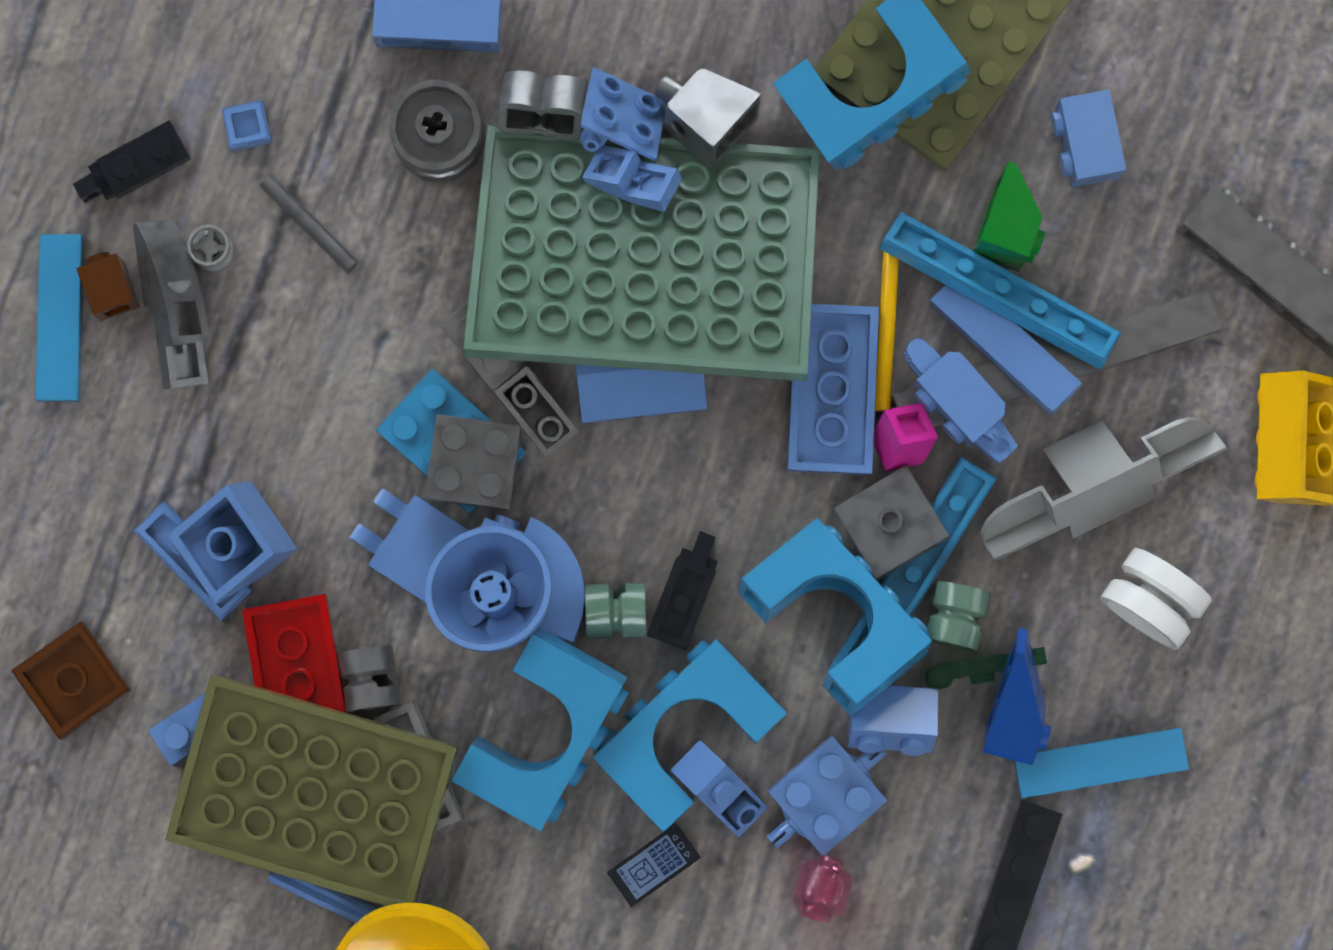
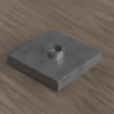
[834,465,950,582]

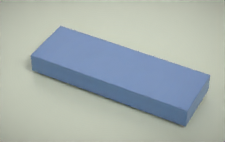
[134,501,253,621]

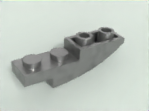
[133,219,211,390]
[439,302,579,458]

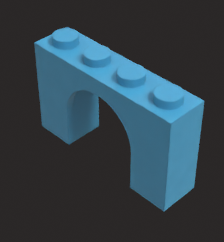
[773,0,972,171]
[738,517,932,717]
[451,627,629,832]
[592,639,787,832]

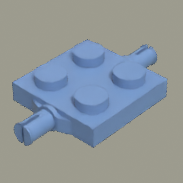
[766,735,887,856]

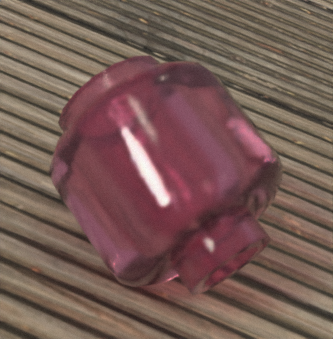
[792,855,853,923]

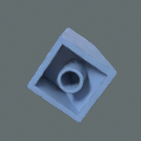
[168,481,298,603]

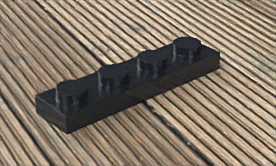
[969,800,1063,950]

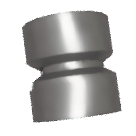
[338,645,400,712]

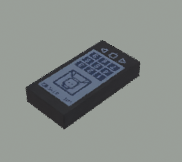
[607,823,701,908]

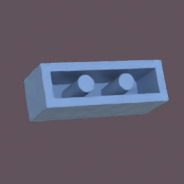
[372,0,503,53]

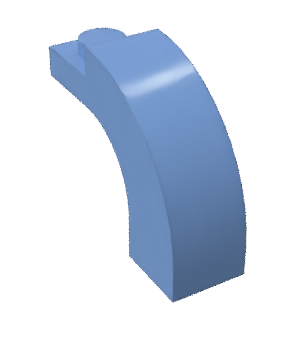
[481,514,585,644]

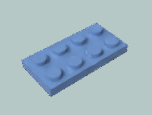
[787,304,879,475]

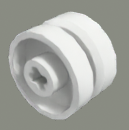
[1099,548,1212,650]

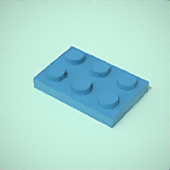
[376,368,526,515]

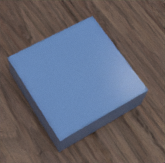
[221,100,272,152]

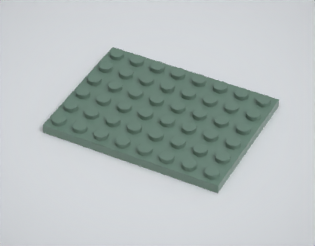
[463,125,820,382]

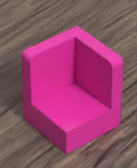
[873,403,938,472]

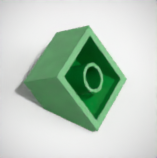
[973,161,1046,271]

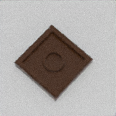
[11,621,131,740]

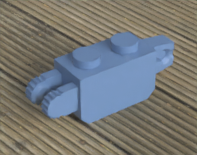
[902,337,1018,464]

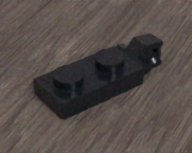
[73,120,191,203]
[647,531,718,651]

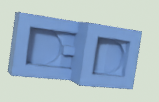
[582,145,682,212]

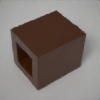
[76,252,140,321]

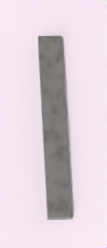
[892,290,1223,427]

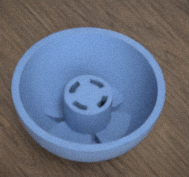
[425,526,552,652]

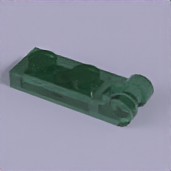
[925,647,1047,690]

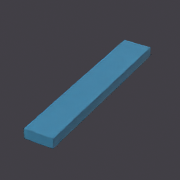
[879,212,1121,370]
[828,457,997,671]

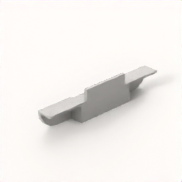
[981,417,1227,562]

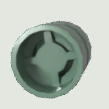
[927,581,991,652]
[585,582,647,639]

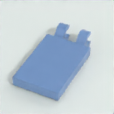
[349,488,505,608]

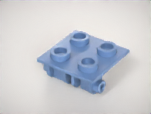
[580,67,667,161]

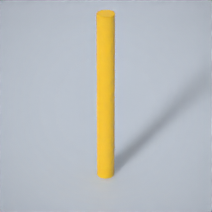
[875,251,899,413]

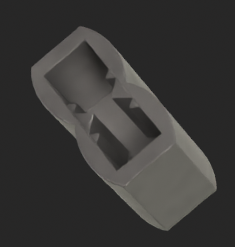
[498,71,587,140]

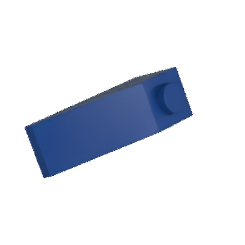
[983,628,1051,765]

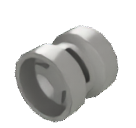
[187,224,235,273]

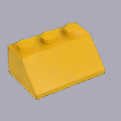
[1255,370,1333,506]

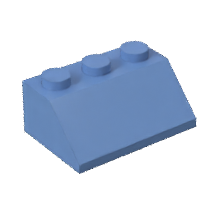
[575,365,707,423]

